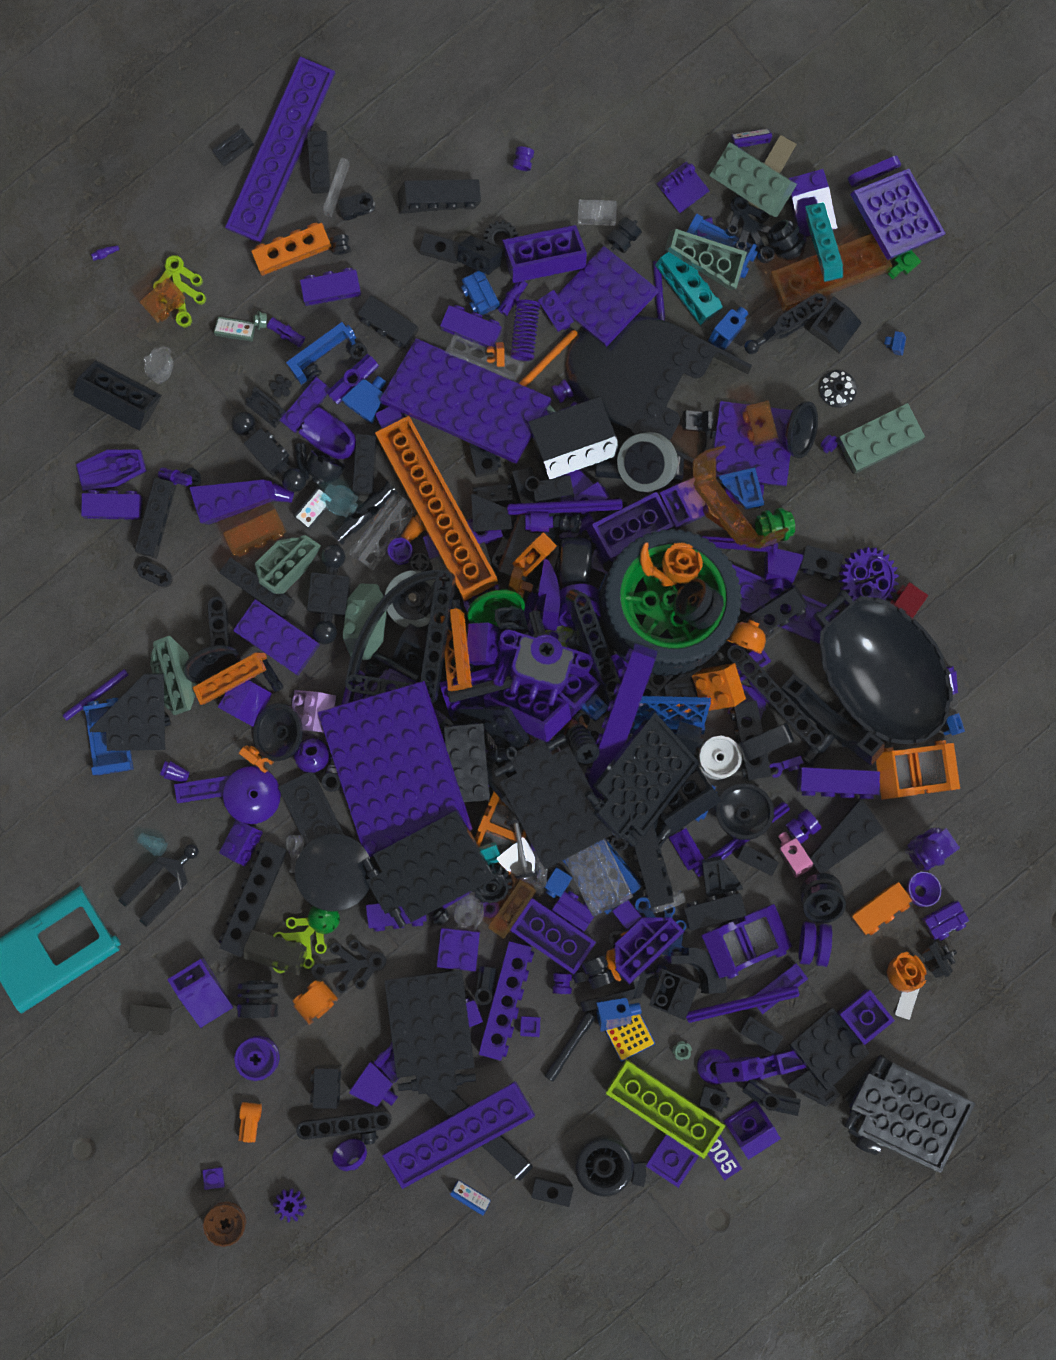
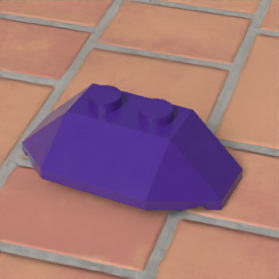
[614,917,684,984]

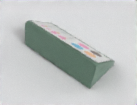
[214,317,255,342]

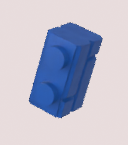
[460,271,500,316]

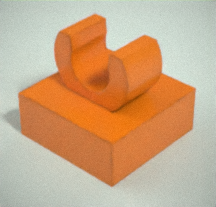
[487,342,505,367]
[519,581,534,598]

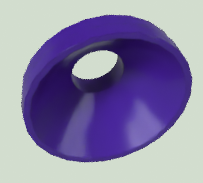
[294,738,329,773]
[907,872,941,907]
[697,1049,731,1084]
[332,1139,367,1171]

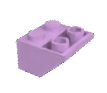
[292,690,336,733]

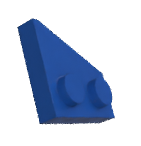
[719,468,764,509]

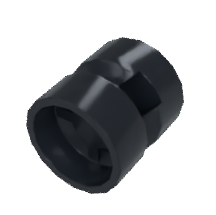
[581,955,615,990]

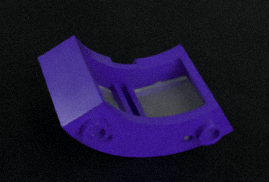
[702,904,792,979]

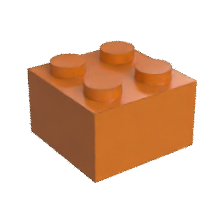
[692,663,746,711]

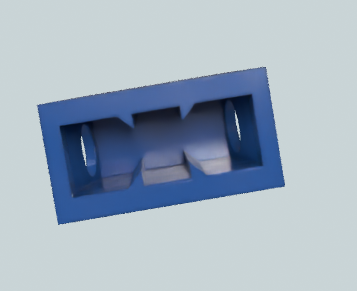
[708,307,748,350]
[342,376,387,424]
[596,998,642,1032]

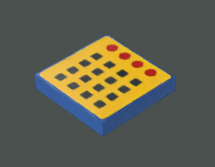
[606,1014,655,1062]

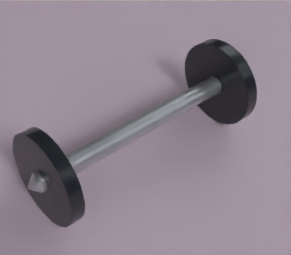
[504,816,538,880]

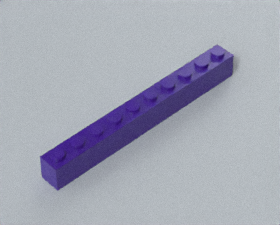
[585,643,658,801]

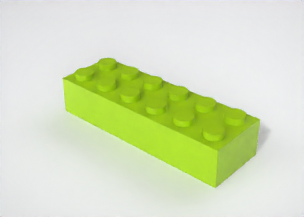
[605,1059,725,1159]

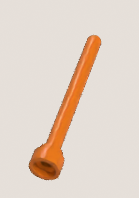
[518,330,577,387]

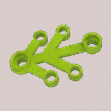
[153,255,206,328]
[273,916,327,973]

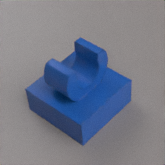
[884,331,906,356]
[581,694,609,722]
[943,713,965,736]

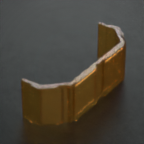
[693,445,789,549]

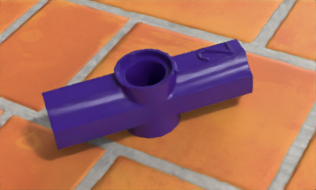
[326,354,379,405]

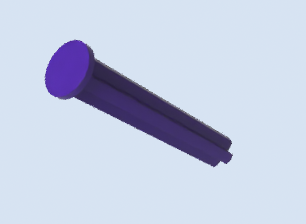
[702,536,778,555]

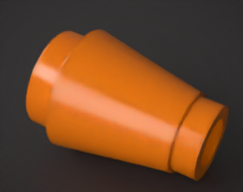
[401,515,425,542]

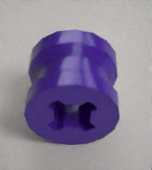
[551,379,573,403]

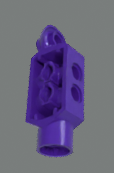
[905,828,960,870]

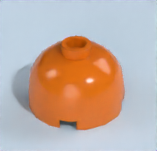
[662,543,703,583]
[727,620,766,654]
[887,952,926,993]

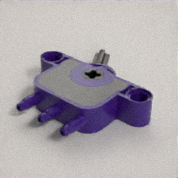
[498,610,593,706]

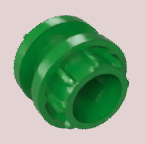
[755,508,795,541]

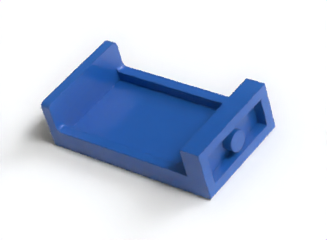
[687,213,758,282]
[286,322,356,385]
[83,698,134,776]

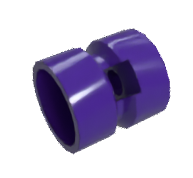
[388,538,414,565]
[785,809,822,844]

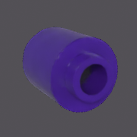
[525,513,553,532]

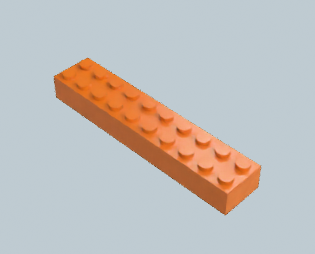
[375,416,498,601]

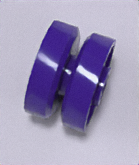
[559,584,602,629]
[798,921,832,967]
[234,1036,280,1081]

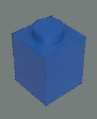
[544,867,573,898]

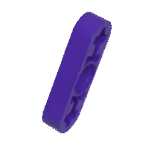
[847,156,901,187]

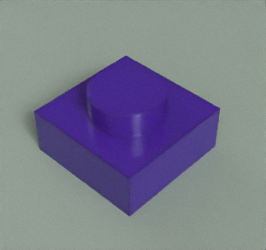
[520,1016,541,1037]
[203,1167,225,1190]

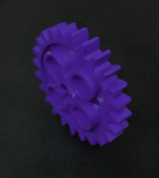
[839,547,899,601]

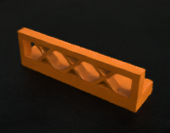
[440,608,472,692]
[193,653,267,705]

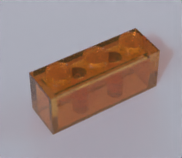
[223,509,287,557]
[488,879,537,939]

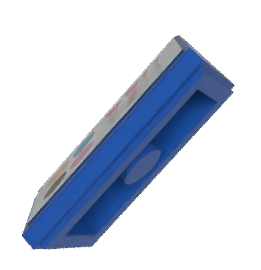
[450,1180,491,1215]

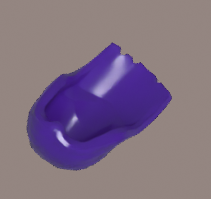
[299,407,356,459]

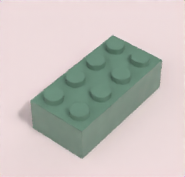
[709,142,797,217]
[837,403,925,474]

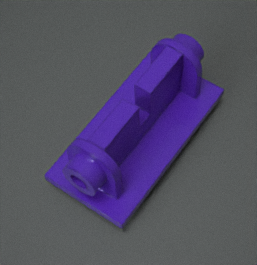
[538,290,574,332]

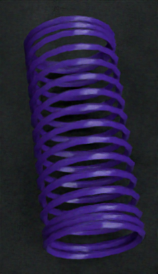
[510,299,540,361]

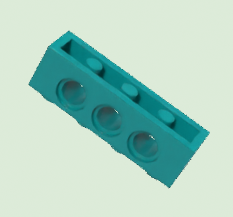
[805,202,843,282]
[655,252,723,325]

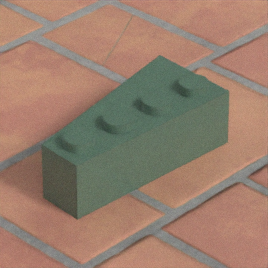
[665,229,747,290]

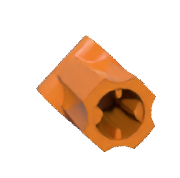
[239,1102,262,1143]

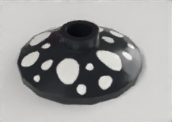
[819,370,857,408]

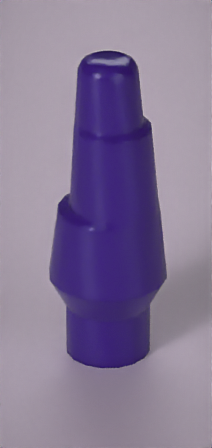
[91,245,119,261]

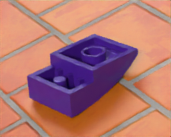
[537,559,560,631]

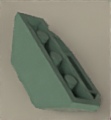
[254,535,321,594]
[343,583,387,660]
[150,636,196,715]

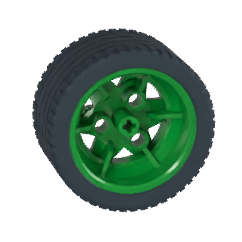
[599,529,742,675]

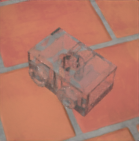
[578,200,617,225]

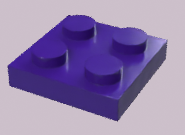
[646,1134,699,1188]

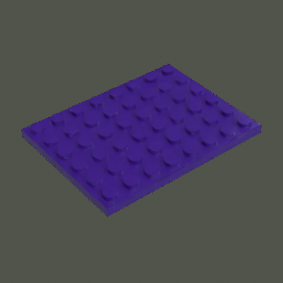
[318,681,472,857]

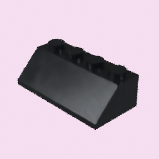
[73,360,162,431]
[497,499,562,586]

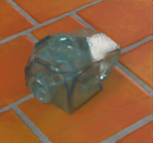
[320,483,359,518]

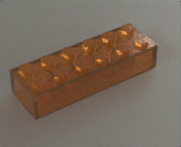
[770,234,892,312]

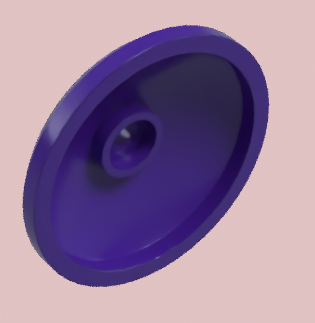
[223,766,281,824]

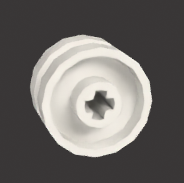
[696,736,742,780]

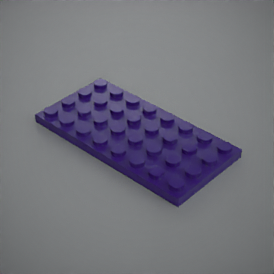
[380,339,551,463]

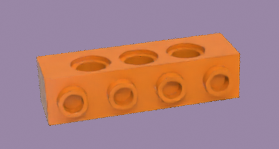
[252,222,332,276]

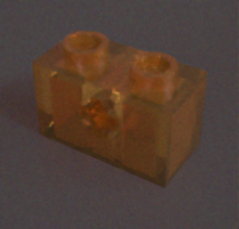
[140,277,186,323]
[743,401,778,446]

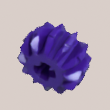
[273,1188,307,1223]

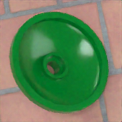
[467,590,525,627]

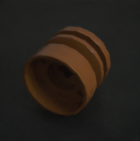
[203,1201,246,1247]

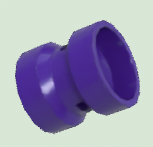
[513,147,534,171]
[552,973,572,994]

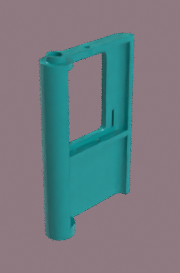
[0,886,121,1014]

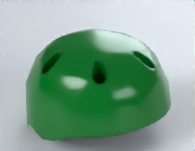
[308,906,340,934]

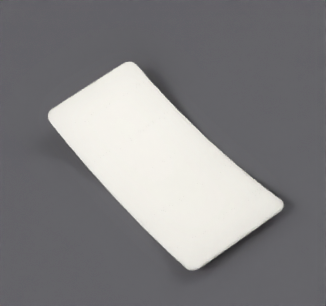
[895,988,920,1020]

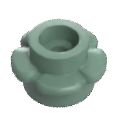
[253,311,267,330]
[673,1041,692,1061]

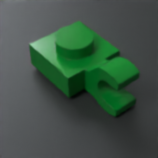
[888,250,922,280]

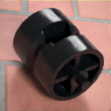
[606,217,642,254]

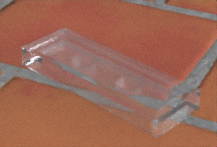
[323,158,350,217]

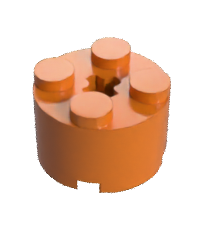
[293,981,338,1025]

